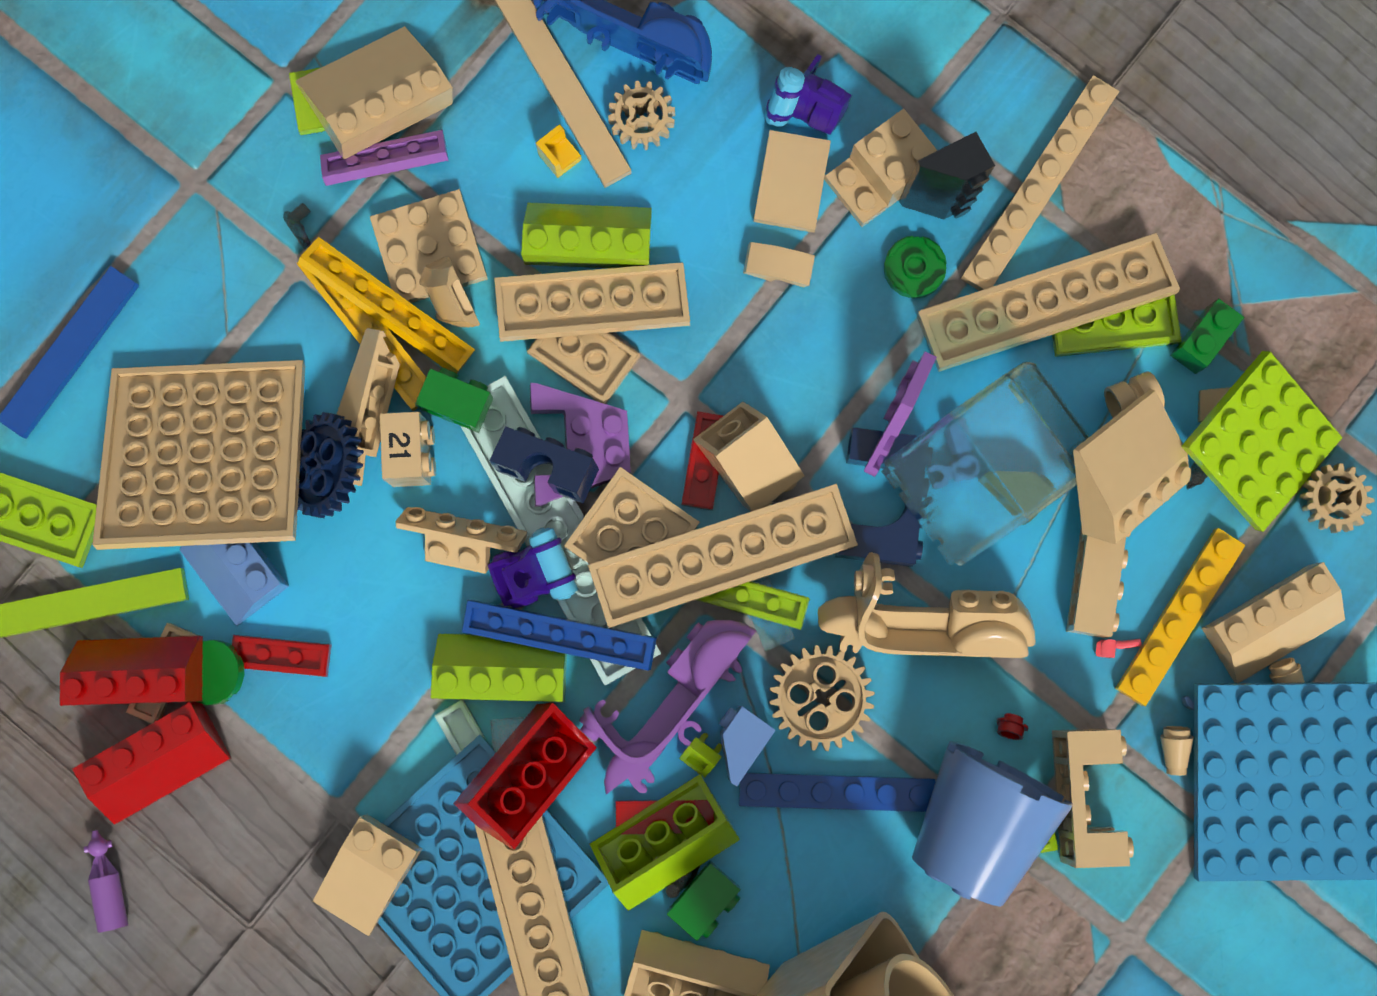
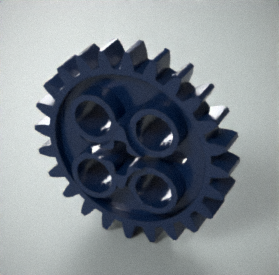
[298,412,364,518]

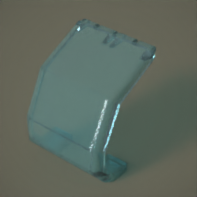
[881,362,1090,566]

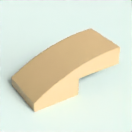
[743,242,815,288]

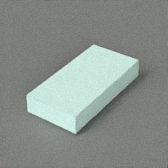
[435,699,486,755]

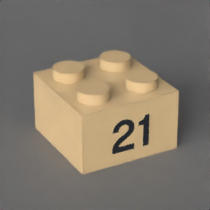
[380,412,436,487]

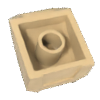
[419,256,480,328]

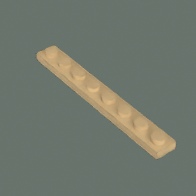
[961,75,1120,291]

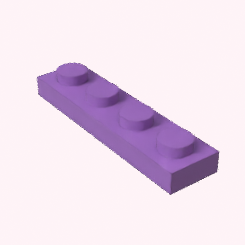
[320,130,448,186]

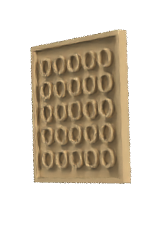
[92,360,305,550]

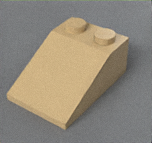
[313,814,423,936]

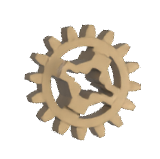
[608,81,675,150]
[1300,463,1375,533]

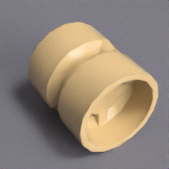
[1104,371,1165,418]

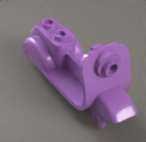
[579,620,757,794]

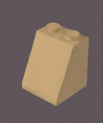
[693,402,805,512]

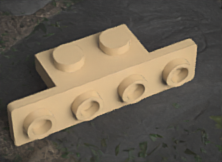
[395,507,527,574]

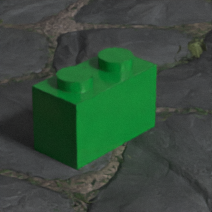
[1170,298,1245,374]
[415,368,493,433]
[667,860,740,941]

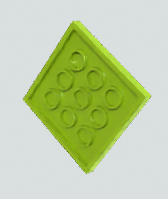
[1181,351,1342,532]

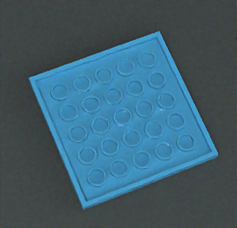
[1194,682,1377,881]
[378,734,609,996]

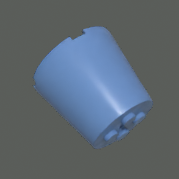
[912,741,1073,907]

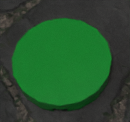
[883,236,947,299]
[197,640,245,705]

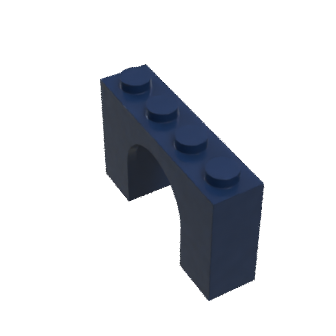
[835,428,934,567]

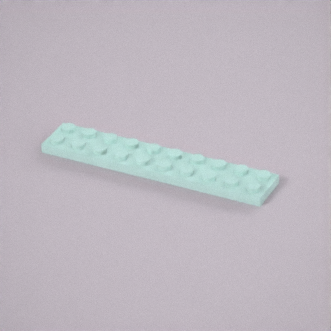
[461,376,661,686]

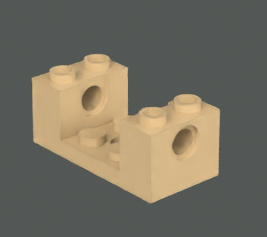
[1052,729,1134,868]

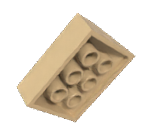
[296,26,453,159]
[1073,389,1191,544]

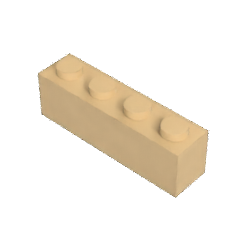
[1066,526,1131,638]

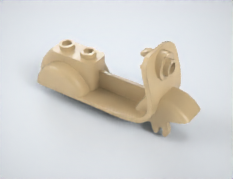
[818,552,1036,658]

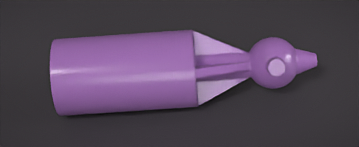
[84,830,129,933]

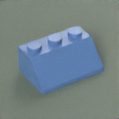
[179,543,289,626]
[719,706,776,787]

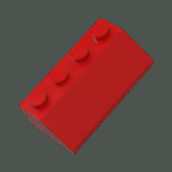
[60,636,203,706]
[72,702,231,825]
[453,703,597,849]

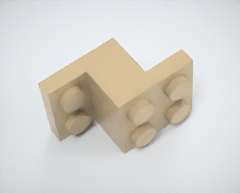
[824,108,938,227]

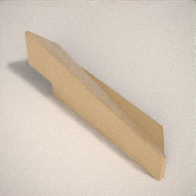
[337,328,400,486]

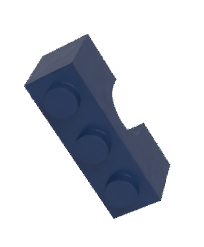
[489,426,599,504]

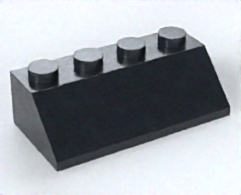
[899,132,995,219]

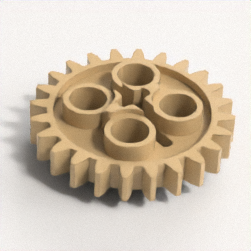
[769,645,875,751]

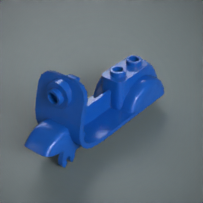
[533,0,712,84]

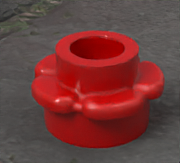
[996,713,1028,740]

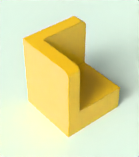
[536,125,582,178]

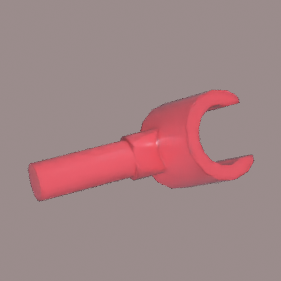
[1096,639,1142,658]

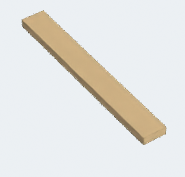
[494,0,632,188]

